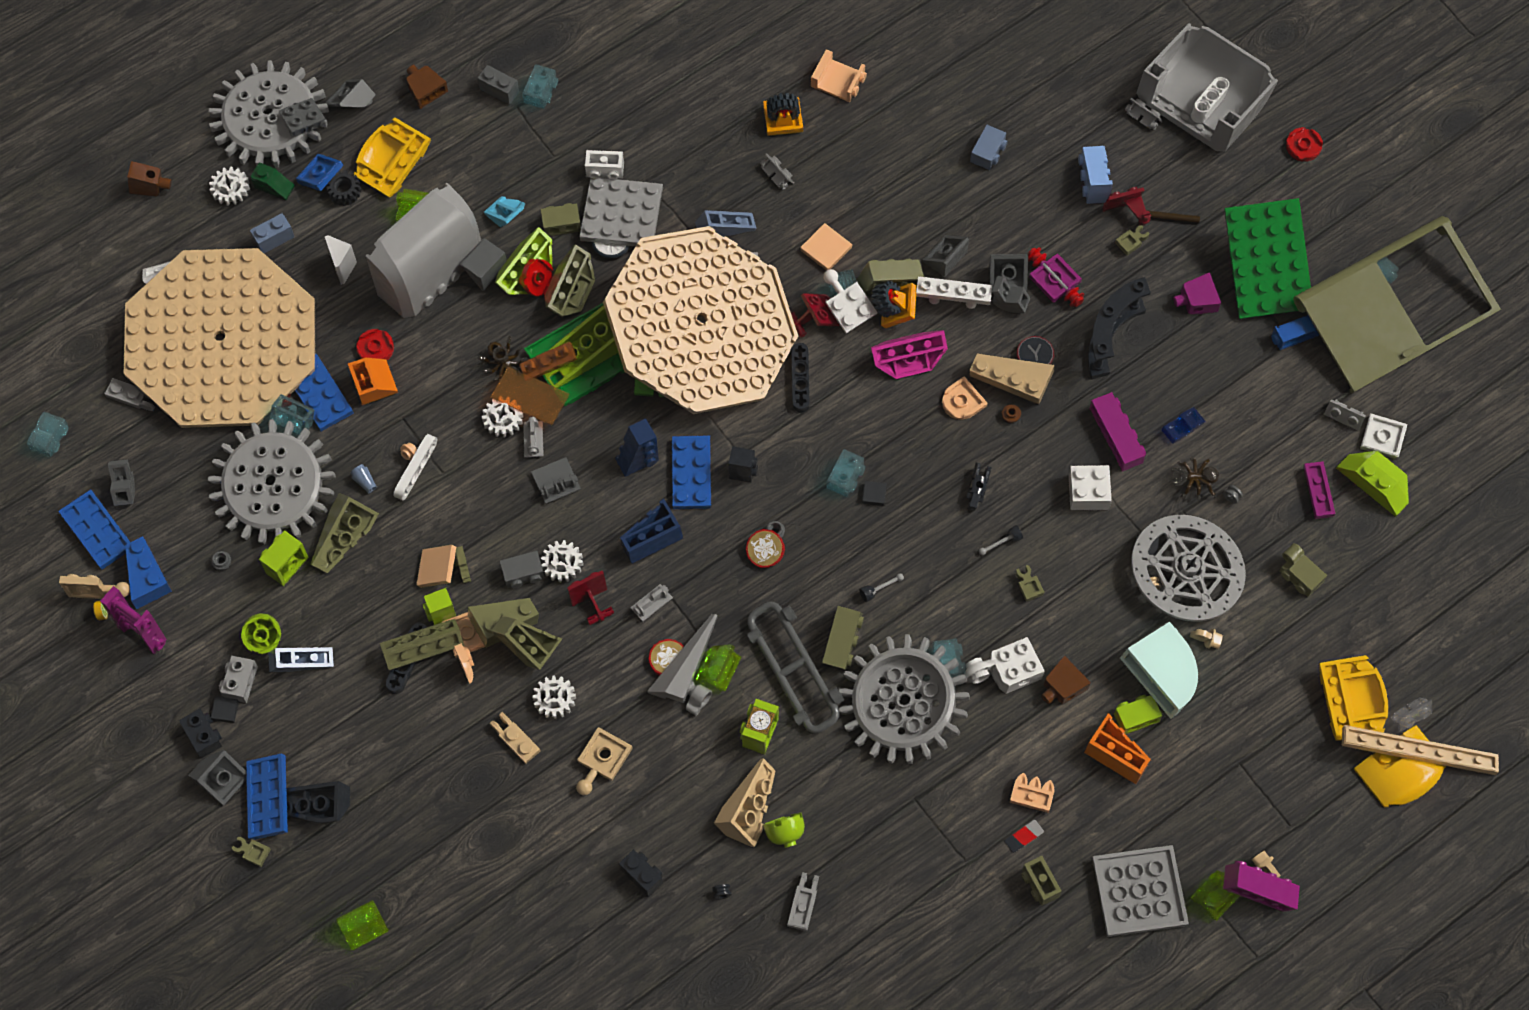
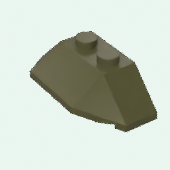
[545,244,595,317]

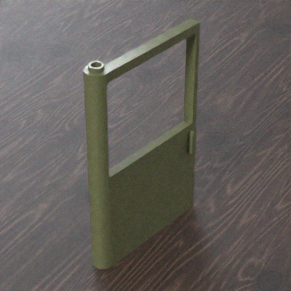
[1294,216,1501,394]

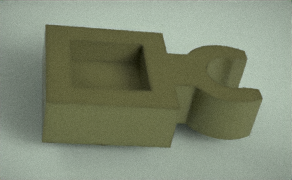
[1115,225,1149,255]
[454,546,471,583]
[1016,565,1044,602]
[232,837,271,867]

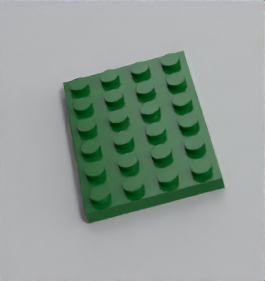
[1224,198,1311,319]

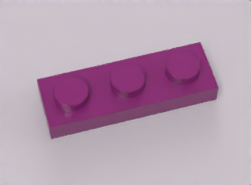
[1303,461,1336,519]

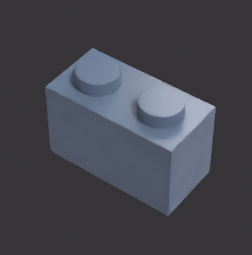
[970,125,1008,170]
[250,213,294,253]

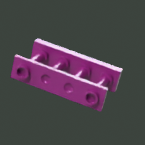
[100,586,167,654]

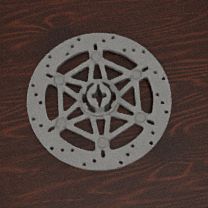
[1131,515,1246,622]

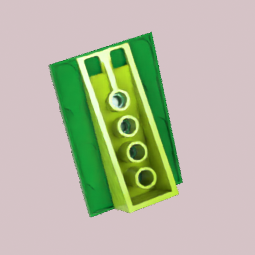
[524,303,625,406]

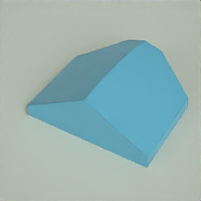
[484,196,525,227]

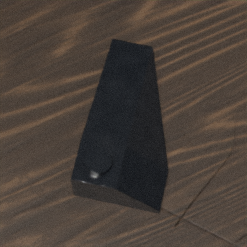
[286,781,350,824]

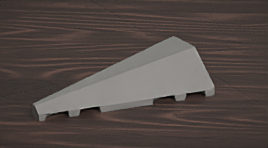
[648,614,717,703]

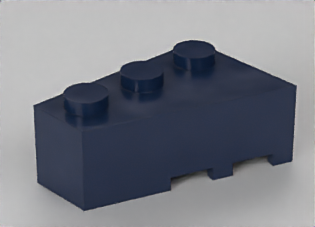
[615,419,659,477]
[620,498,683,564]

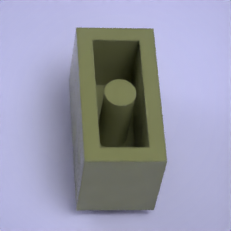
[541,203,581,236]

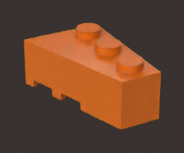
[1084,713,1151,784]

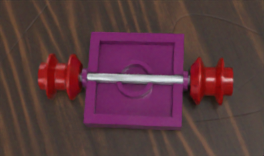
[1028,247,1085,307]

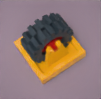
[763,93,803,136]
[872,281,916,328]

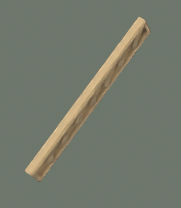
[1342,725,1499,775]

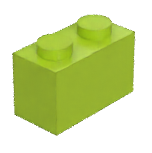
[422,588,456,625]
[1114,695,1162,734]

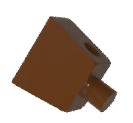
[406,65,448,109]
[127,161,172,196]
[1041,656,1091,704]

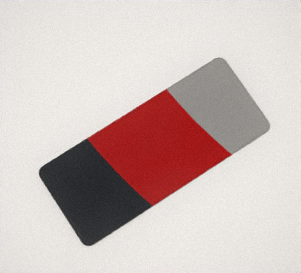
[1005,820,1044,853]

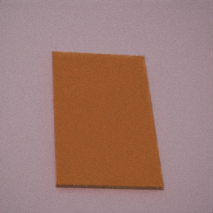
[490,367,570,425]

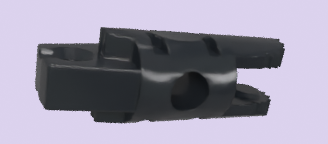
[966,462,992,511]

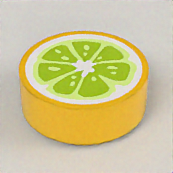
[93,600,108,621]

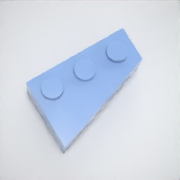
[1078,146,1113,204]

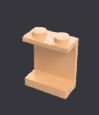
[811,50,867,102]

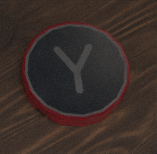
[1017,336,1054,365]

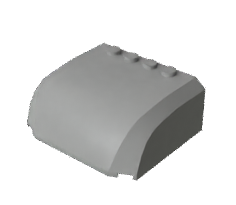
[1136,23,1278,151]
[366,183,481,318]

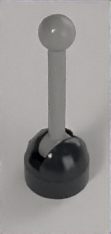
[979,525,1023,555]
[859,574,904,602]

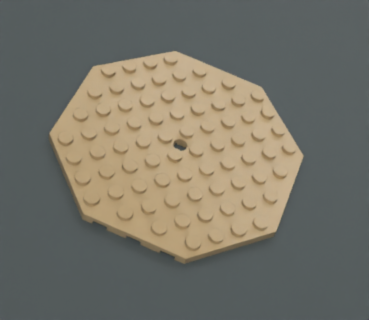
[603,226,798,414]
[124,248,315,428]

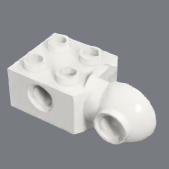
[965,637,1045,694]

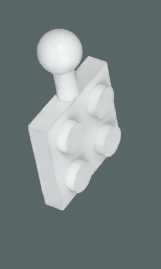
[823,269,877,334]

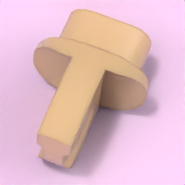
[1190,629,1222,649]
[1252,851,1281,877]

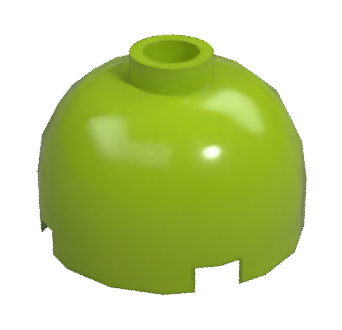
[241,613,281,654]
[763,813,805,848]

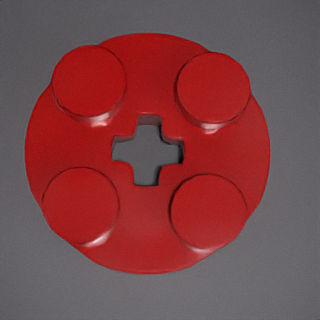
[519,259,553,296]

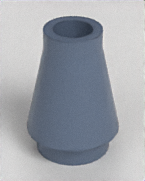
[351,464,377,493]

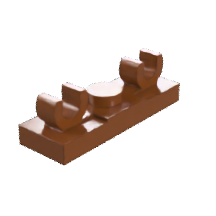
[520,342,577,382]

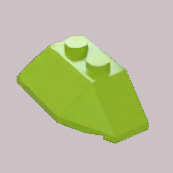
[495,227,552,295]
[1336,451,1409,517]

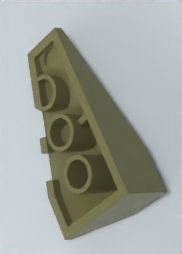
[311,493,379,573]

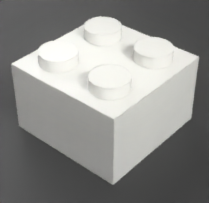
[1069,465,1111,510]

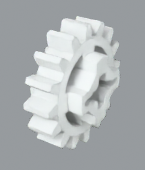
[209,167,250,205]
[482,397,523,437]
[541,540,583,583]
[533,675,576,719]

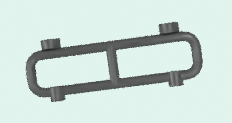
[747,602,844,733]

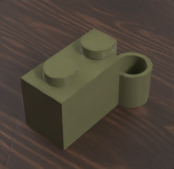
[1280,543,1327,597]

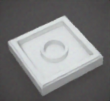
[1360,413,1407,460]

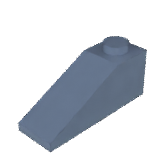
[695,210,757,237]
[268,647,334,672]

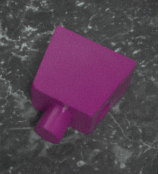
[1173,273,1221,314]

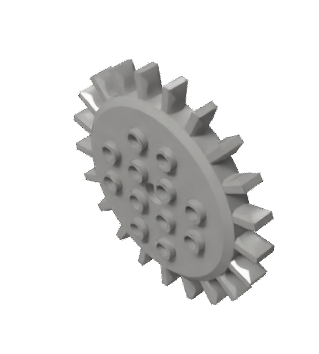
[209,60,329,168]
[208,419,336,545]
[839,634,970,764]

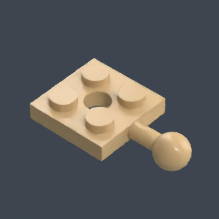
[59,574,130,599]
[576,727,633,795]

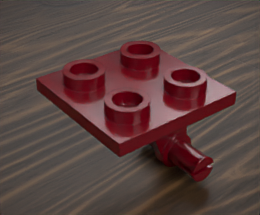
[1102,187,1151,226]
[791,293,840,338]
[567,571,614,625]

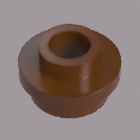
[1002,405,1021,423]

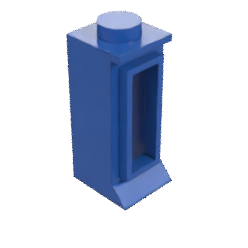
[1271,315,1320,350]

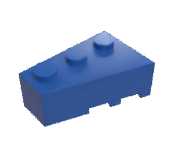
[125,536,172,609]

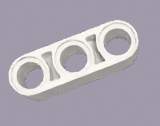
[1191,77,1229,123]

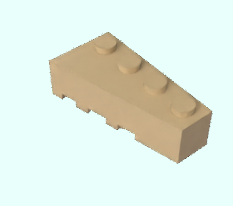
[970,354,1054,404]

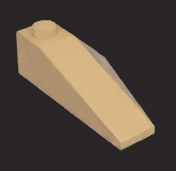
[714,758,775,847]

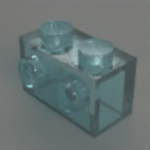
[523,64,558,109]
[270,394,314,434]
[827,449,866,497]

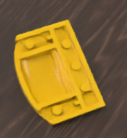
[354,118,431,198]
[1319,655,1388,741]
[1354,725,1446,808]

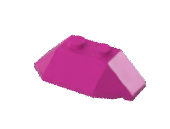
[871,330,948,379]

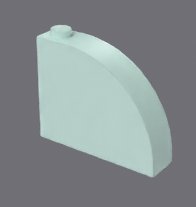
[1120,622,1198,719]

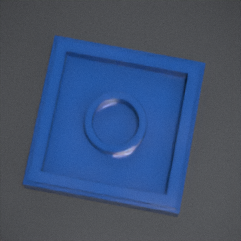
[296,154,343,191]

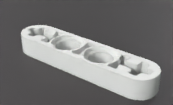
[394,434,437,500]

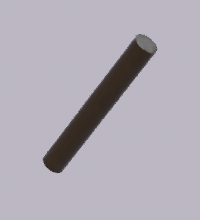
[1146,210,1200,223]

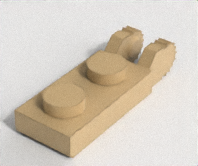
[490,712,540,764]

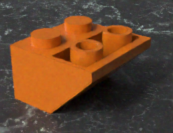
[348,358,398,405]

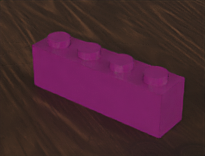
[1090,392,1146,472]
[1223,861,1300,912]

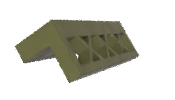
[380,619,464,670]

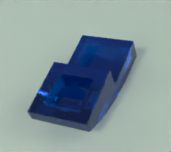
[1162,407,1205,444]

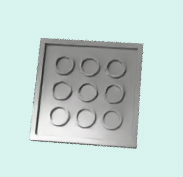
[580,178,663,246]
[1092,845,1189,937]

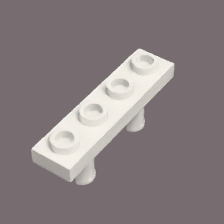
[916,277,992,309]

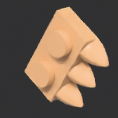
[454,643,474,684]
[1010,773,1054,813]

